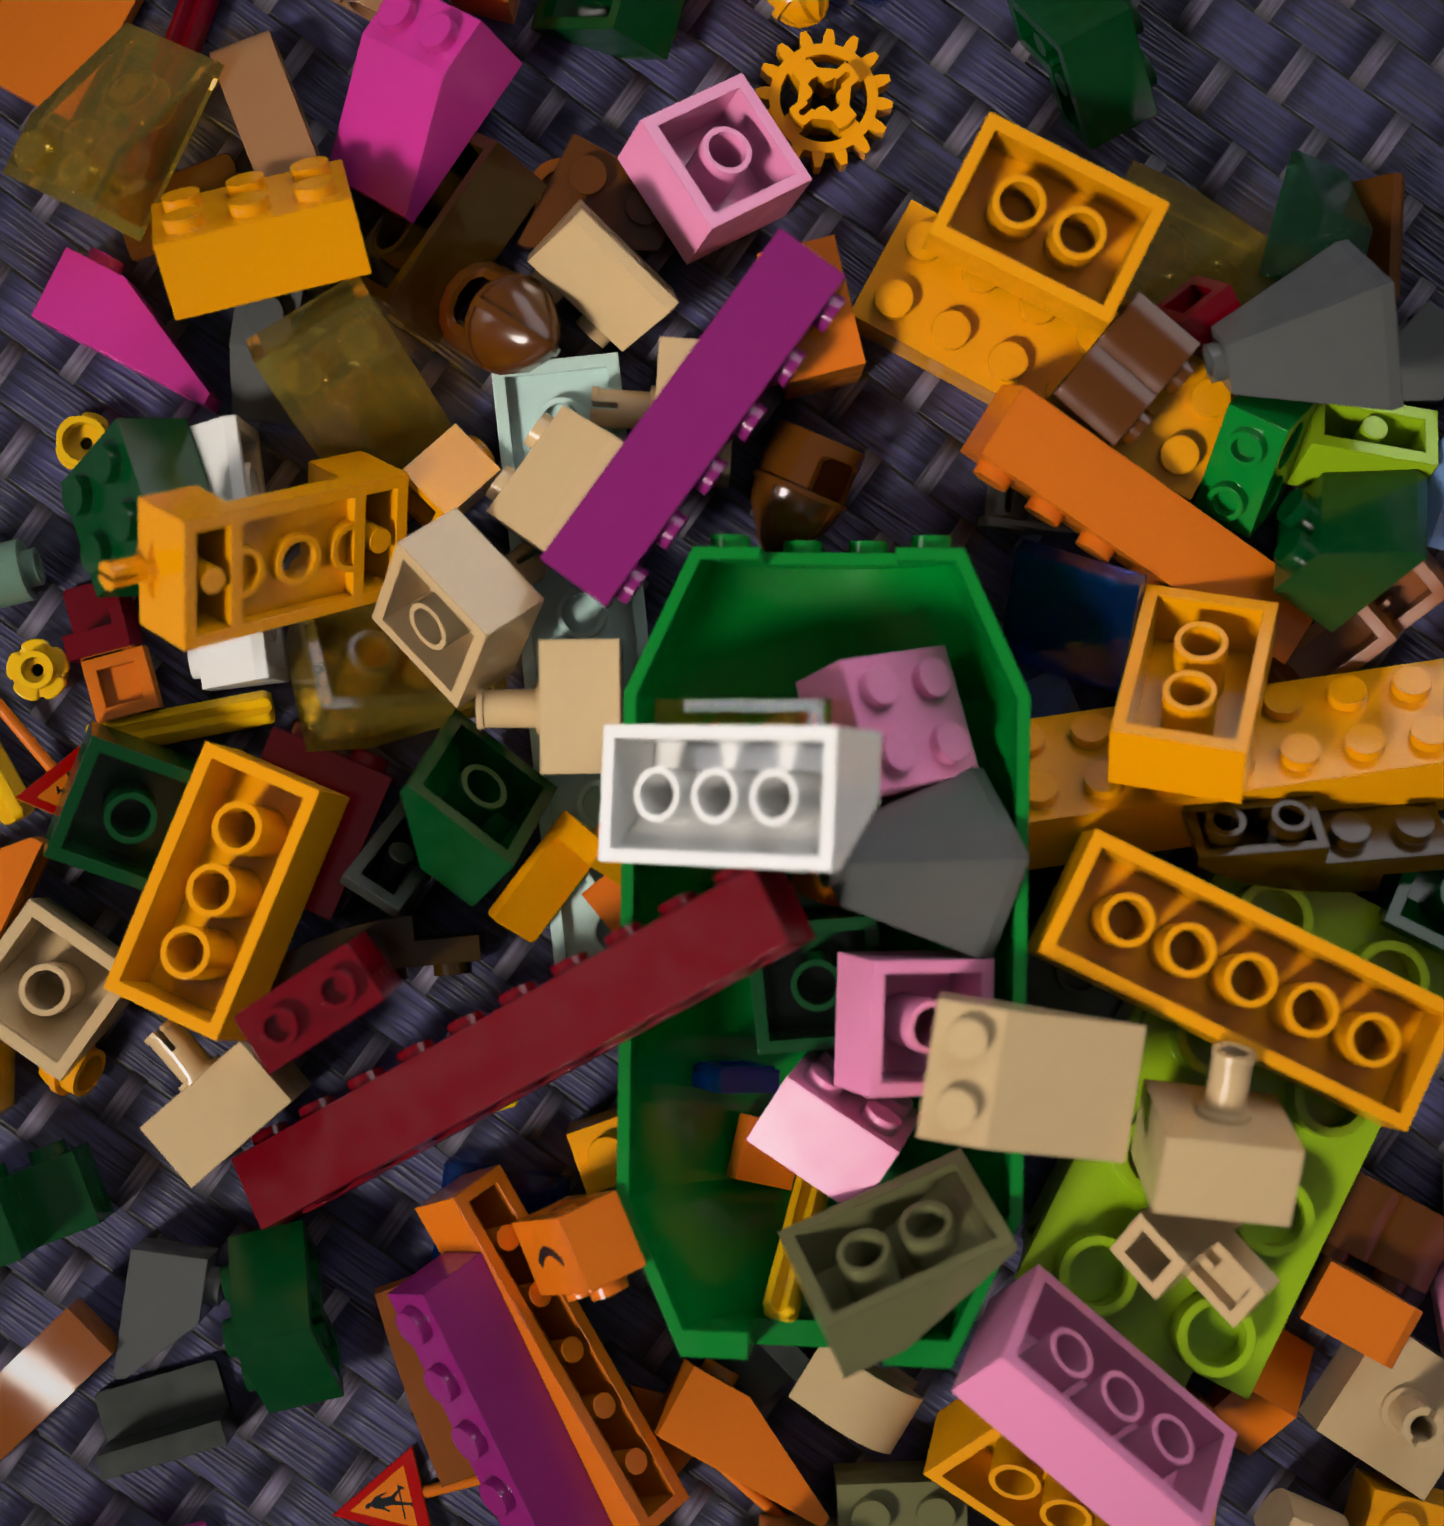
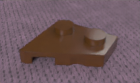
[518,133,667,254]

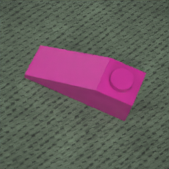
[31,247,222,413]

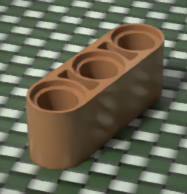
[209,30,320,177]

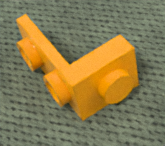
[488,810,621,942]

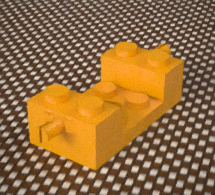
[98,450,413,651]

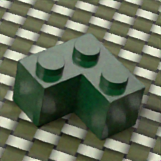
[1007,0,1158,150]
[0,1138,114,1268]
[220,1220,344,1414]

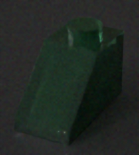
[1258,150,1373,282]

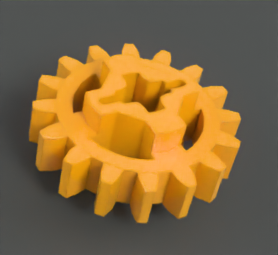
[755,29,893,174]

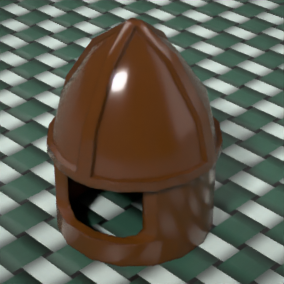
[439,261,561,375]
[750,418,866,552]

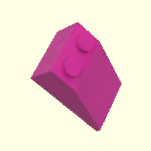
[330,0,523,224]

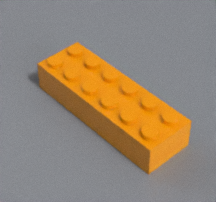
[852,199,1237,501]
[1027,828,1444,1132]

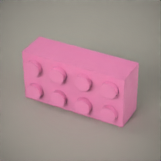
[952,1264,1237,1526]

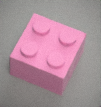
[617,73,813,265]
[795,645,979,802]
[834,950,995,1098]
[746,1049,920,1203]

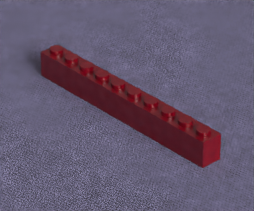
[231,867,816,1230]

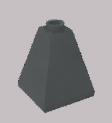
[1202,239,1404,410]
[818,768,1030,959]

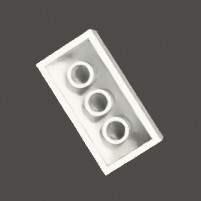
[187,415,290,691]
[598,724,882,872]

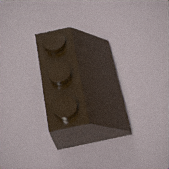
[342,132,547,344]

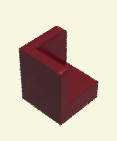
[62,583,144,664]

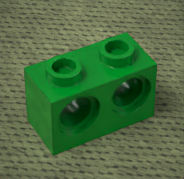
[1193,395,1317,538]

